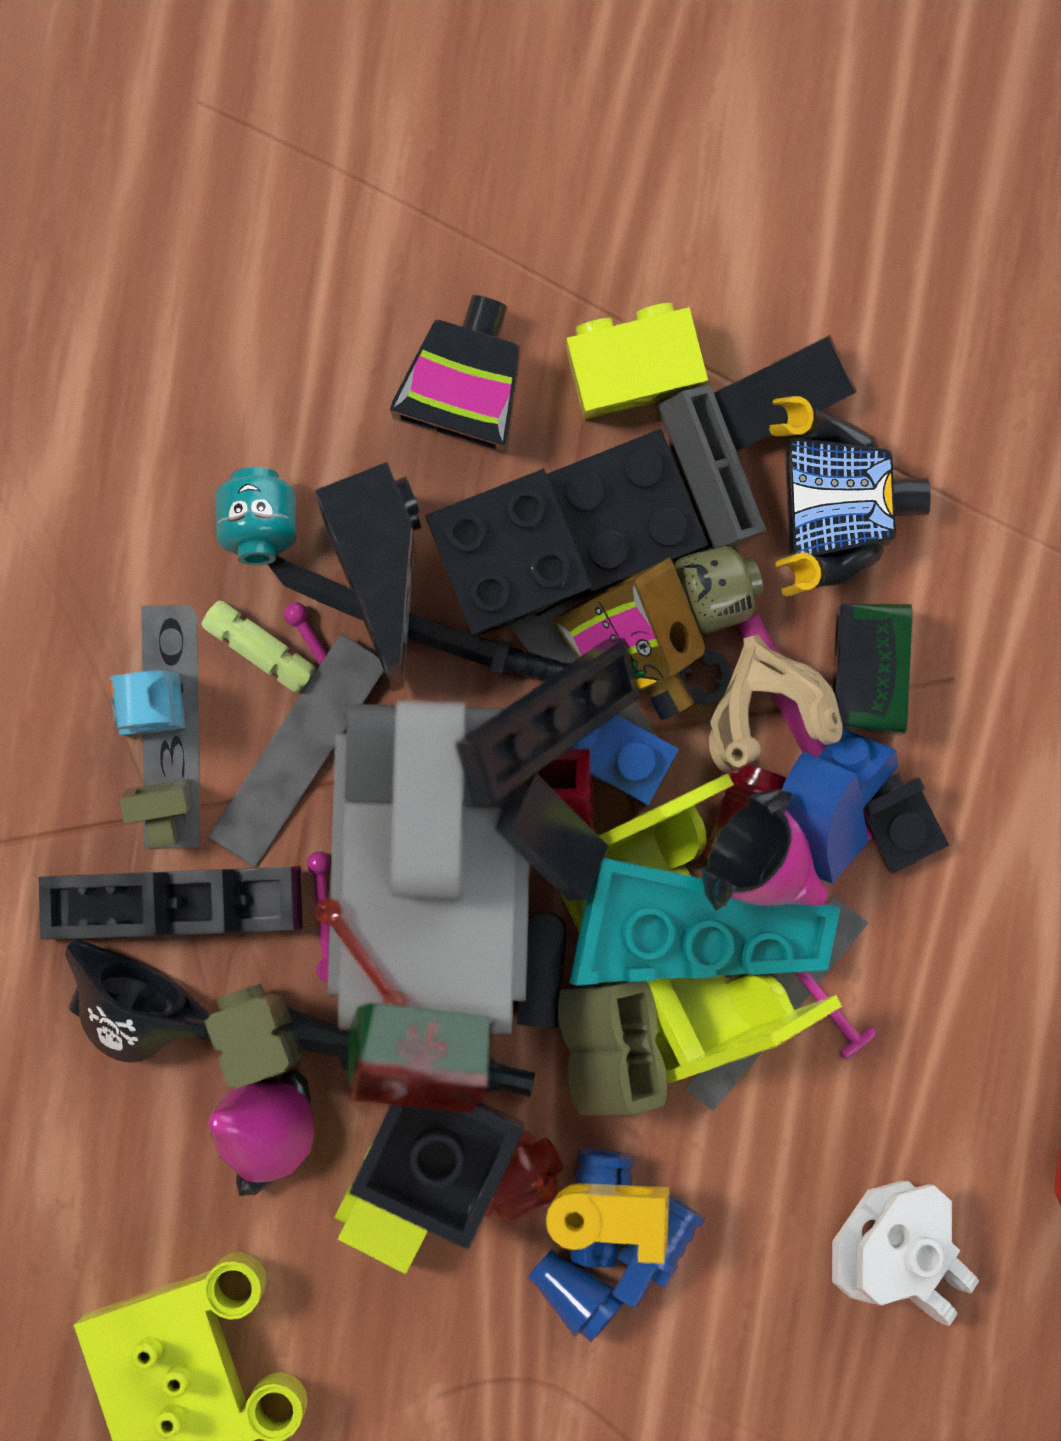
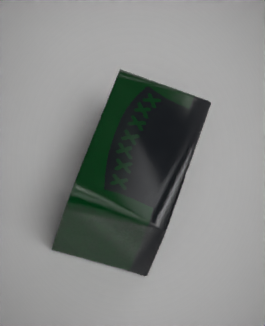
[832,604,912,735]

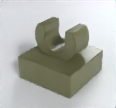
[120,779,193,849]

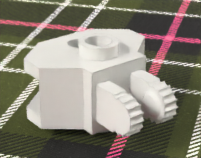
[832,1180,979,1326]

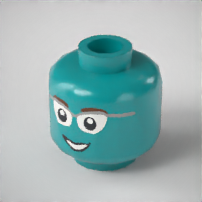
[215,467,297,565]

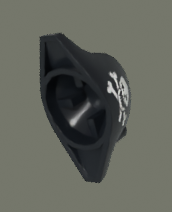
[65,939,210,1063]

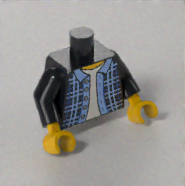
[769,396,931,596]

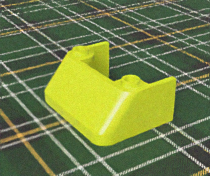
[560,774,842,1083]

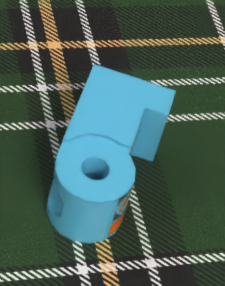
[108,670,186,736]

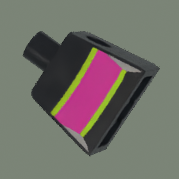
[390,295,520,454]

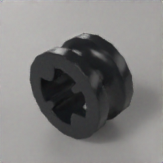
[678,648,732,706]

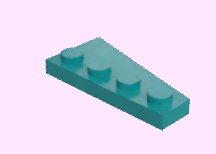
[569,858,840,985]

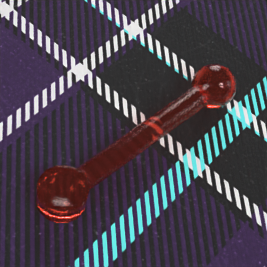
[314,897,408,1007]

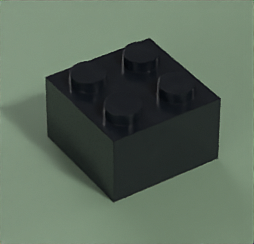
[349,1068,525,1250]

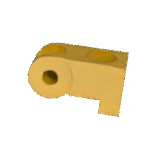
[546,1183,670,1264]

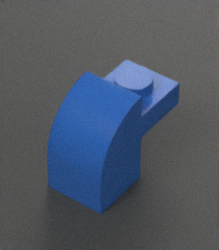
[782,728,898,884]

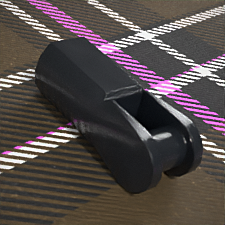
[517,912,567,1028]

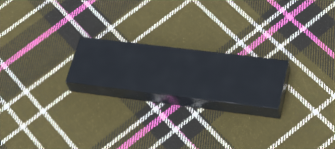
[455,638,640,805]

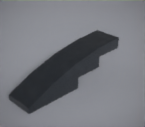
[38,866,303,940]

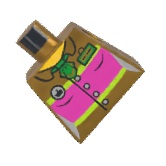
[552,557,705,720]

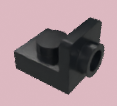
[863,772,949,873]

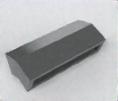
[657,384,767,548]

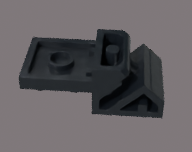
[425,429,708,638]

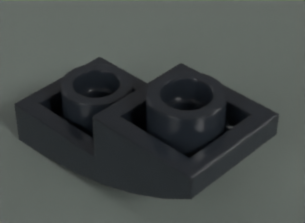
[714,335,857,451]

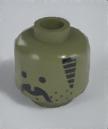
[674,545,764,635]

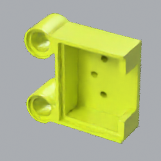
[74,1252,308,1441]

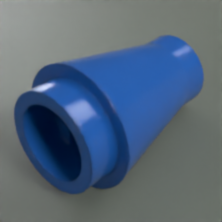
[527,1249,624,1343]

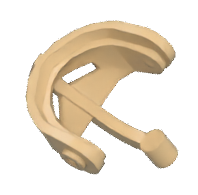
[709,634,842,772]

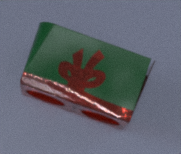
[348,1003,494,1113]

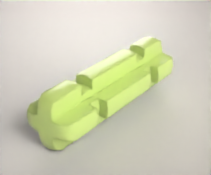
[202,600,316,693]

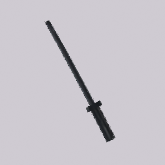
[267,555,570,682]

